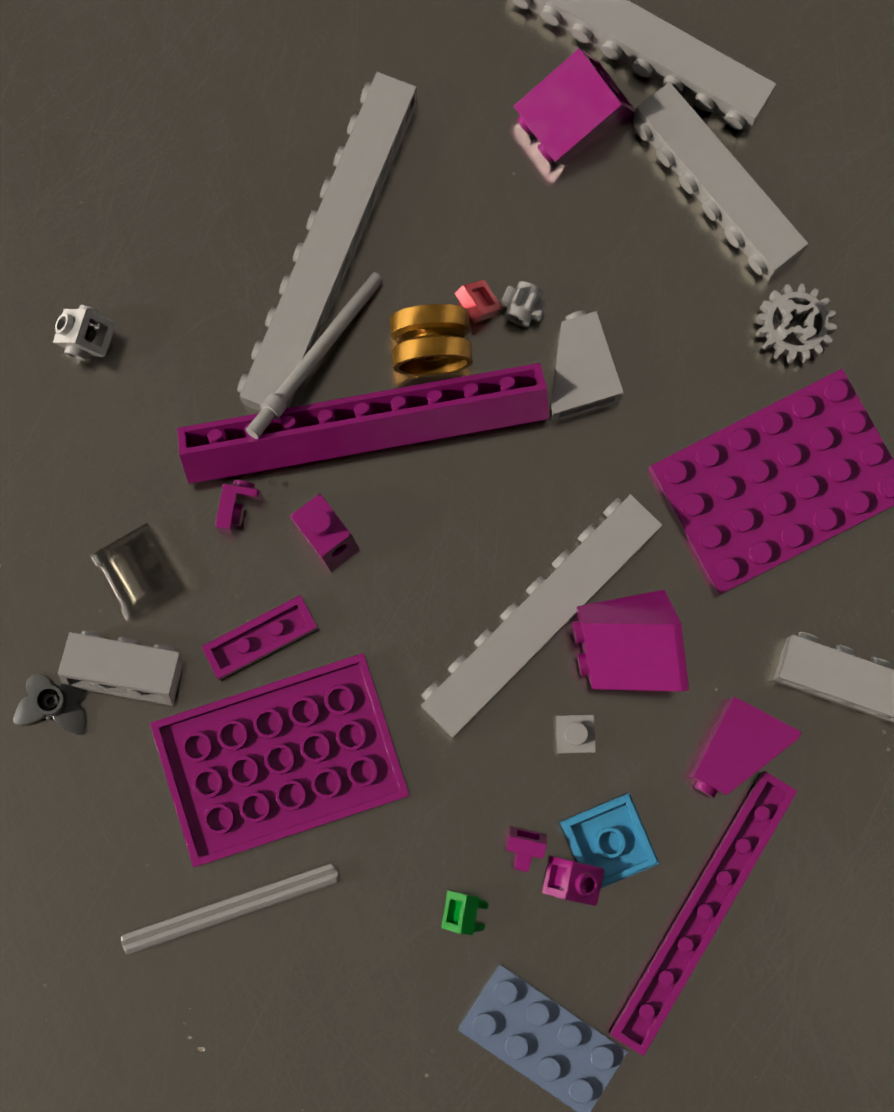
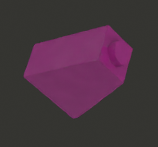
[688,696,802,798]

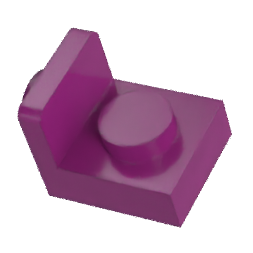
[215,480,262,535]
[542,856,604,906]

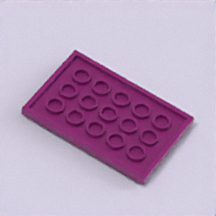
[648,368,894,597]
[149,653,410,868]

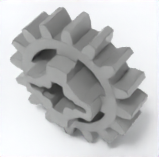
[755,284,837,364]

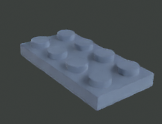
[458,964,628,1112]

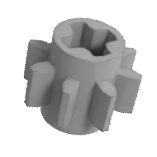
[501,281,547,326]

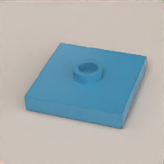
[560,793,660,888]

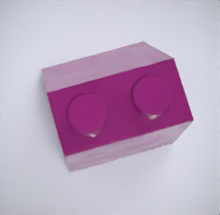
[513,48,636,166]
[572,589,689,692]

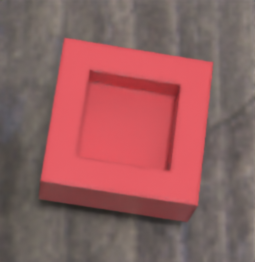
[454,279,504,323]

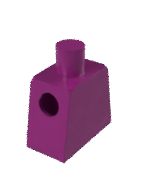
[290,494,360,573]

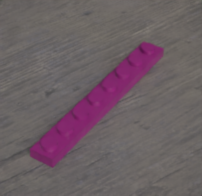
[609,771,797,1056]

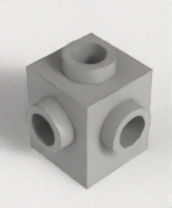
[53,305,116,361]

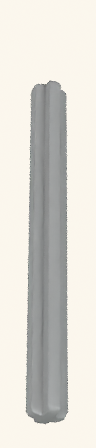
[121,863,340,955]

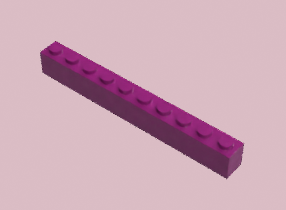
[177,363,549,484]

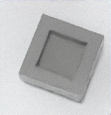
[556,715,596,754]

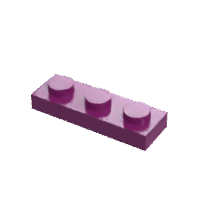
[201,595,318,680]

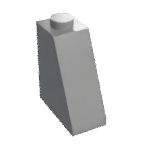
[549,310,623,422]

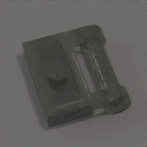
[91,523,185,621]

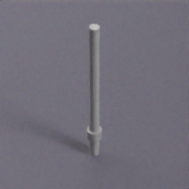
[246,272,383,439]

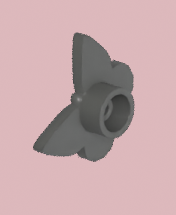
[13,674,87,735]

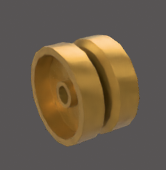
[389,304,473,376]

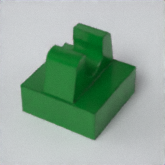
[441,890,488,935]

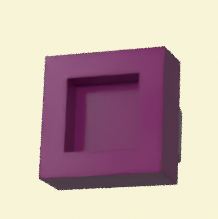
[506,826,547,872]

